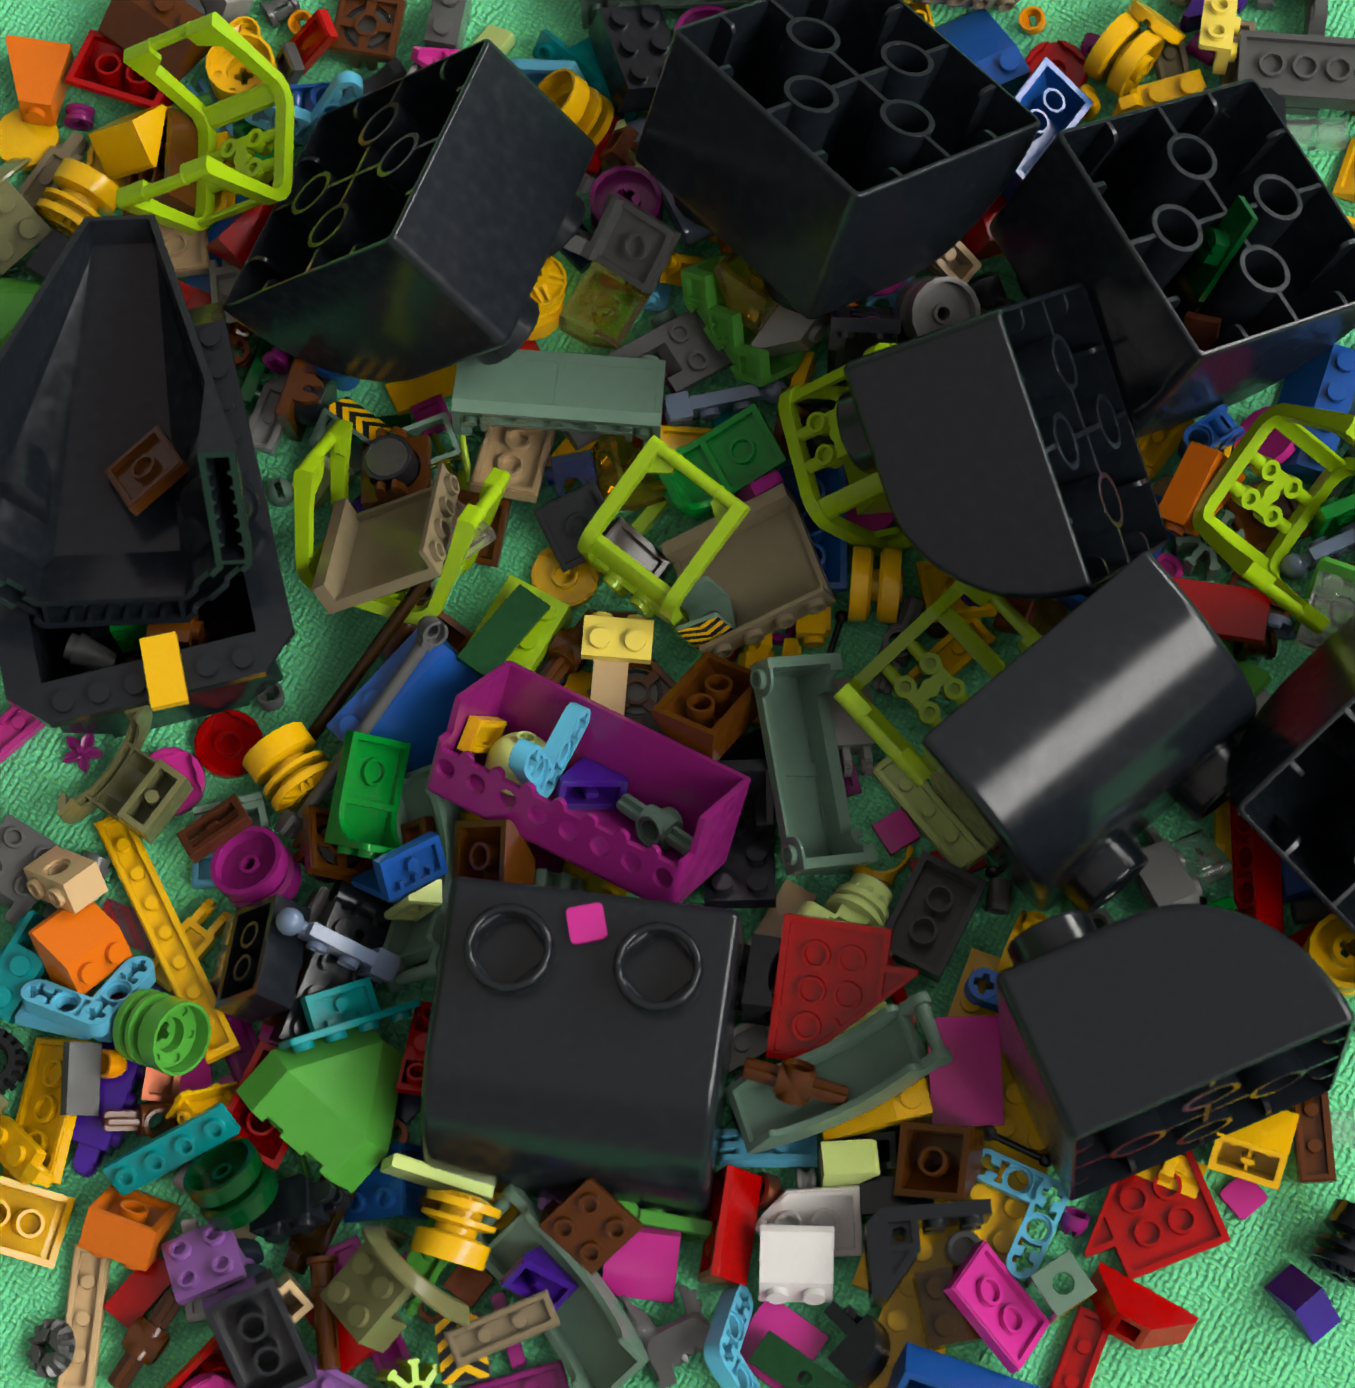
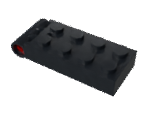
[269,879,394,1044]

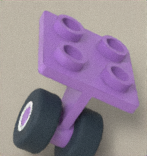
[161,1224,267,1306]

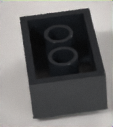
[588,4,672,113]
[885,850,988,984]
[214,894,311,1024]
[202,1268,318,1388]

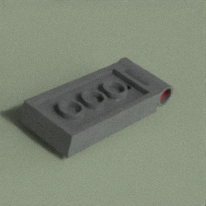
[1235,30,1355,111]

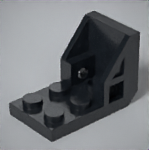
[827,306,901,386]
[704,759,776,909]
[863,1199,992,1308]

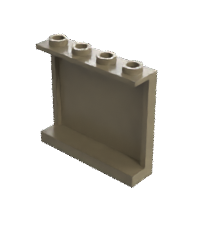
[312,463,460,614]
[660,484,836,659]

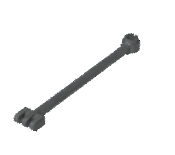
[274,616,449,839]

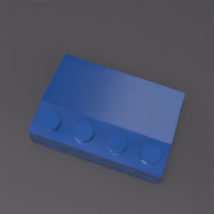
[935,9,1031,96]
[326,627,481,773]

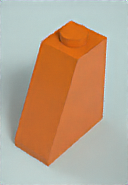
[5,35,74,126]
[1158,441,1246,537]

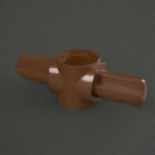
[540,610,598,684]
[742,1057,849,1106]
[102,1101,179,1139]
[108,1290,182,1388]

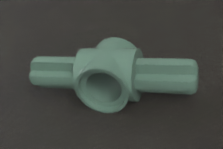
[616,793,693,856]

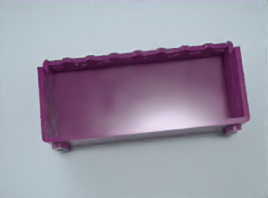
[427,661,751,903]

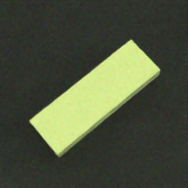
[379,1153,495,1201]

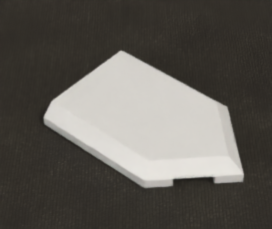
[755,1185,863,1257]

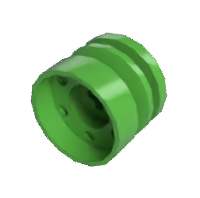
[112,988,211,1076]

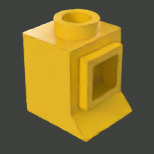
[795,593,835,648]

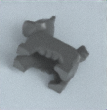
[621,1284,711,1388]

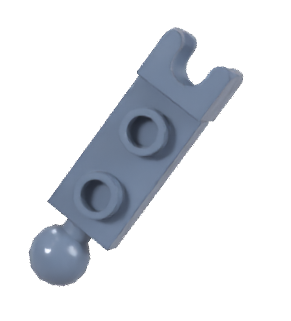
[663,379,787,426]
[1280,522,1355,580]
[276,907,402,985]

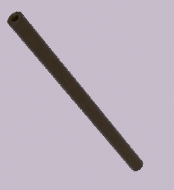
[308,558,446,741]

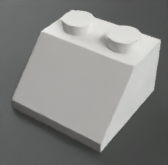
[759,1225,834,1305]

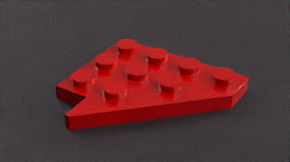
[766,912,919,1060]
[1083,1150,1231,1280]

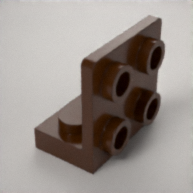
[539,1177,642,1275]

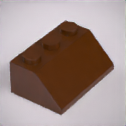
[98,0,212,82]
[123,107,198,216]
[652,651,758,761]

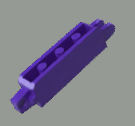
[72,986,163,1179]

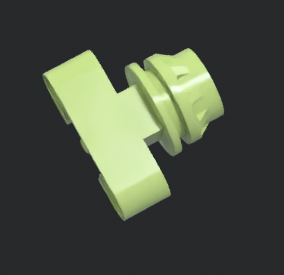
[795,873,893,957]

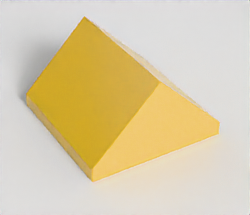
[88,104,167,180]

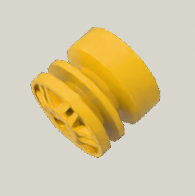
[205,32,277,120]
[537,68,614,147]
[34,158,119,237]
[527,256,567,341]
[242,722,331,814]
[409,1188,502,1272]

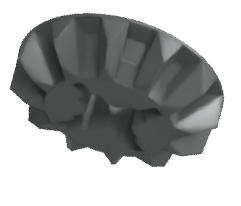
[25,1319,75,1378]

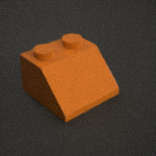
[28,901,134,994]
[78,1184,180,1271]

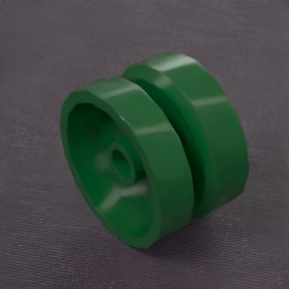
[183,1137,279,1231]

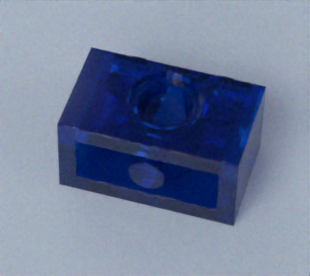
[545,450,598,501]

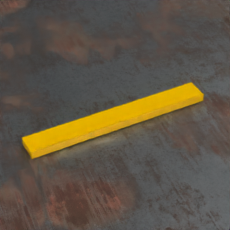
[94,816,241,1065]

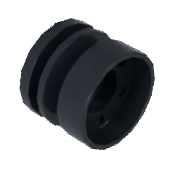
[1306,1199,1355,1288]

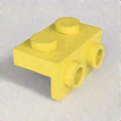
[1198,0,1241,75]
[581,611,654,664]

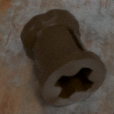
[1233,629,1277,661]

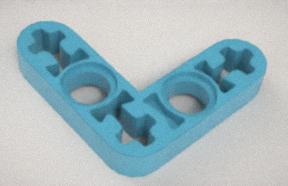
[244,71,363,146]
[508,702,591,798]
[21,956,156,1037]
[976,1148,1068,1281]
[703,1285,762,1388]

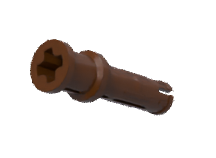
[306,1255,341,1370]

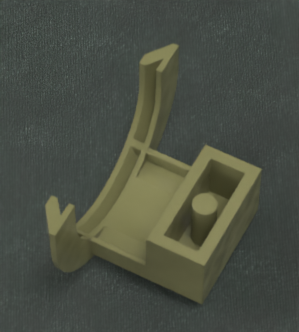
[0,157,52,276]
[58,705,194,845]
[319,1224,470,1353]

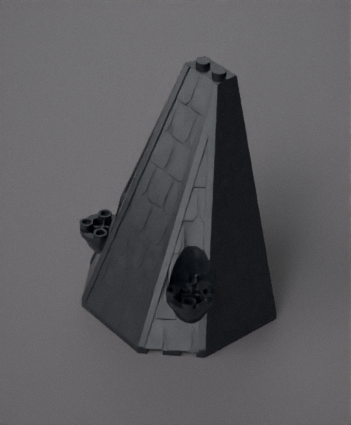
[0,214,259,629]

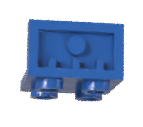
[351,831,449,902]
[344,1142,428,1223]

